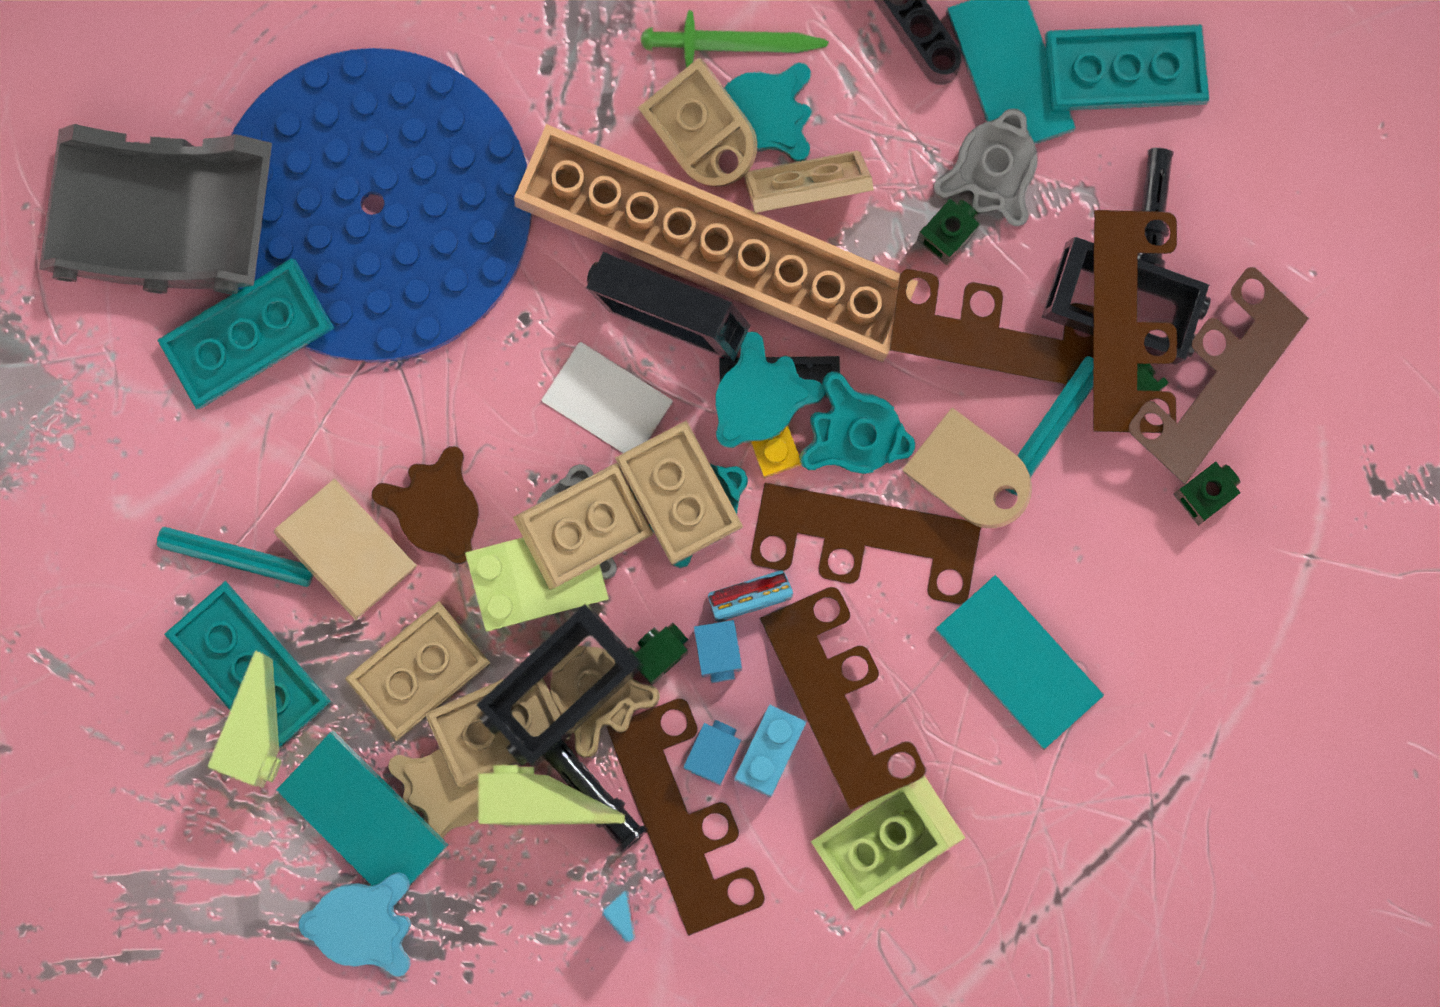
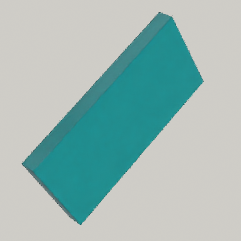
[946,0,1075,145]
[1045,24,1210,111]
[157,258,334,409]
[935,575,1104,750]
[164,581,332,749]
[276,731,449,886]

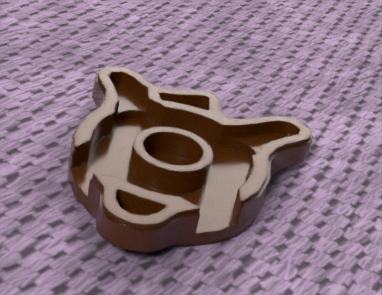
[372,446,479,564]

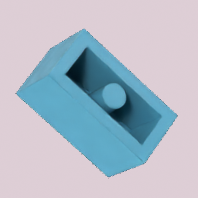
[734,704,806,798]

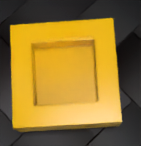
[751,426,801,478]

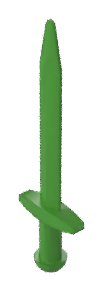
[641,10,829,68]

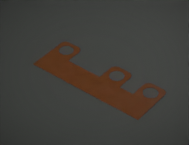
[1093,210,1177,433]
[1129,267,1309,484]
[890,269,1094,390]
[751,483,981,604]
[760,587,926,811]
[606,699,765,936]

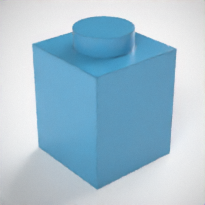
[694,620,742,683]
[683,720,741,786]

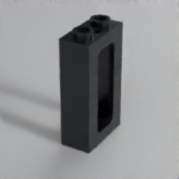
[1042,236,1210,365]
[586,252,751,361]
[477,604,645,766]

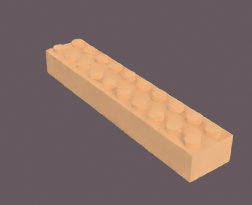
[514,124,918,362]

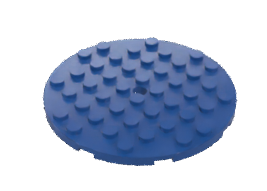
[231,48,531,363]

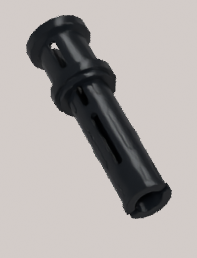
[1138,148,1174,268]
[545,742,648,854]

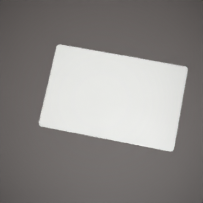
[542,342,673,453]

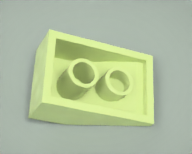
[465,538,609,632]
[207,651,282,788]
[479,765,625,825]
[811,775,965,910]

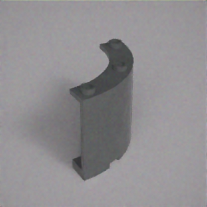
[39,124,272,294]

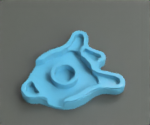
[299,872,411,977]

